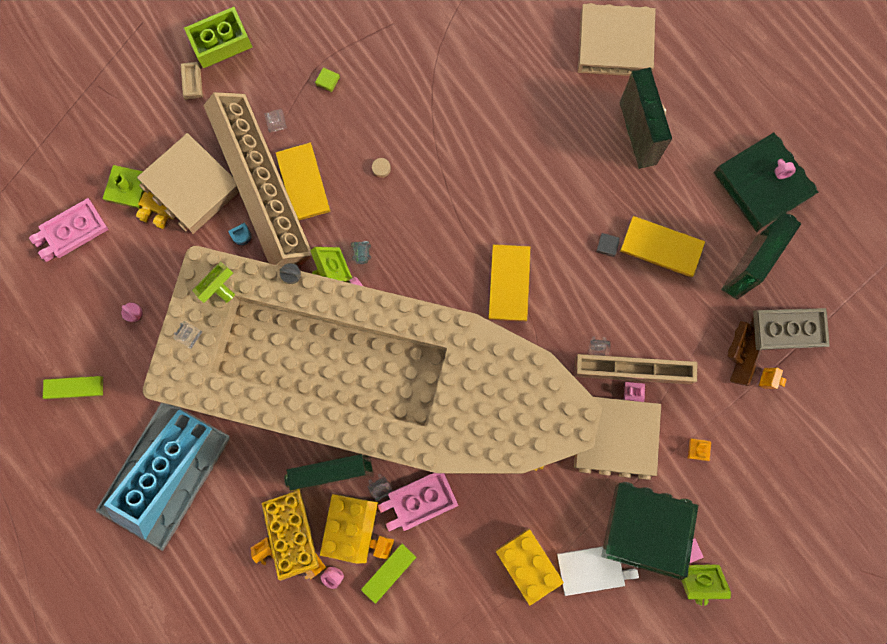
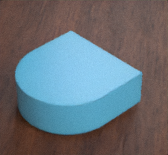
[228,223,251,245]

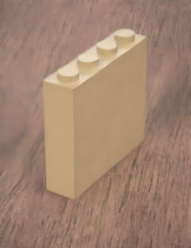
[578,3,656,77]
[137,133,239,234]
[574,397,661,480]

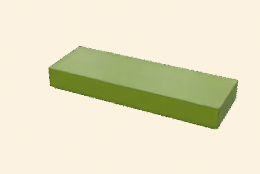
[43,376,103,399]
[361,543,417,604]

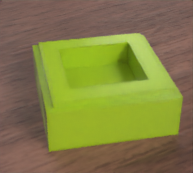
[315,67,340,92]

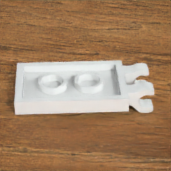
[557,544,639,596]

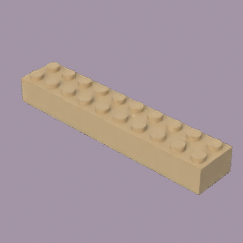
[204,92,312,267]

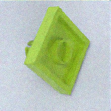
[102,165,144,209]
[310,247,352,283]
[192,261,235,303]
[678,565,731,606]

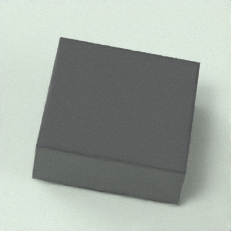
[596,233,620,257]

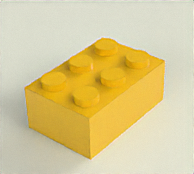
[320,494,378,564]
[495,528,564,606]

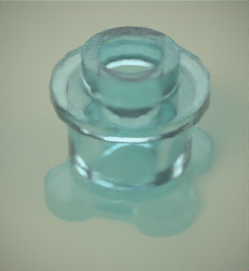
[351,241,371,264]

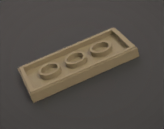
[753,308,830,350]

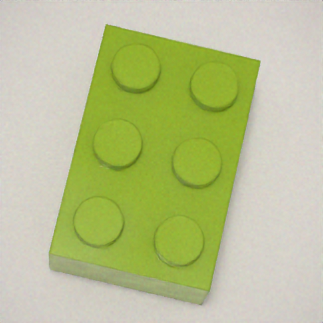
[184,7,253,68]

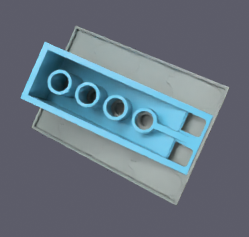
[96,403,230,552]

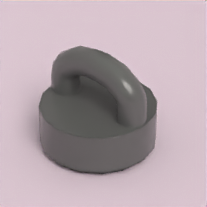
[280,263,301,284]

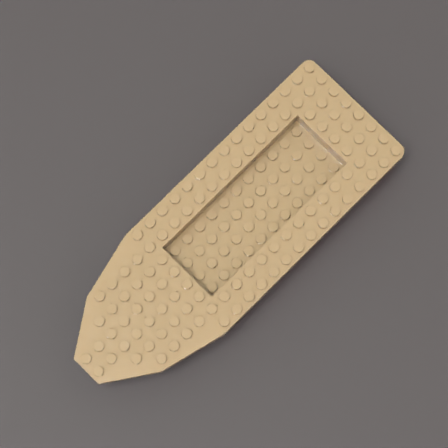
[143,246,603,474]

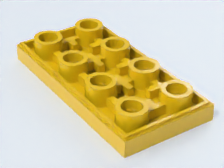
[275,142,331,221]
[620,216,705,277]
[489,244,531,322]
[261,490,319,581]

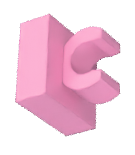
[623,382,645,402]

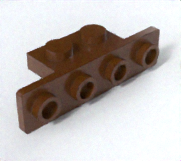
[727,316,762,386]

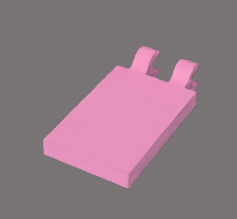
[29,198,109,262]
[377,473,459,531]

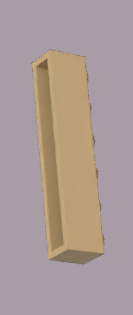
[574,354,697,385]

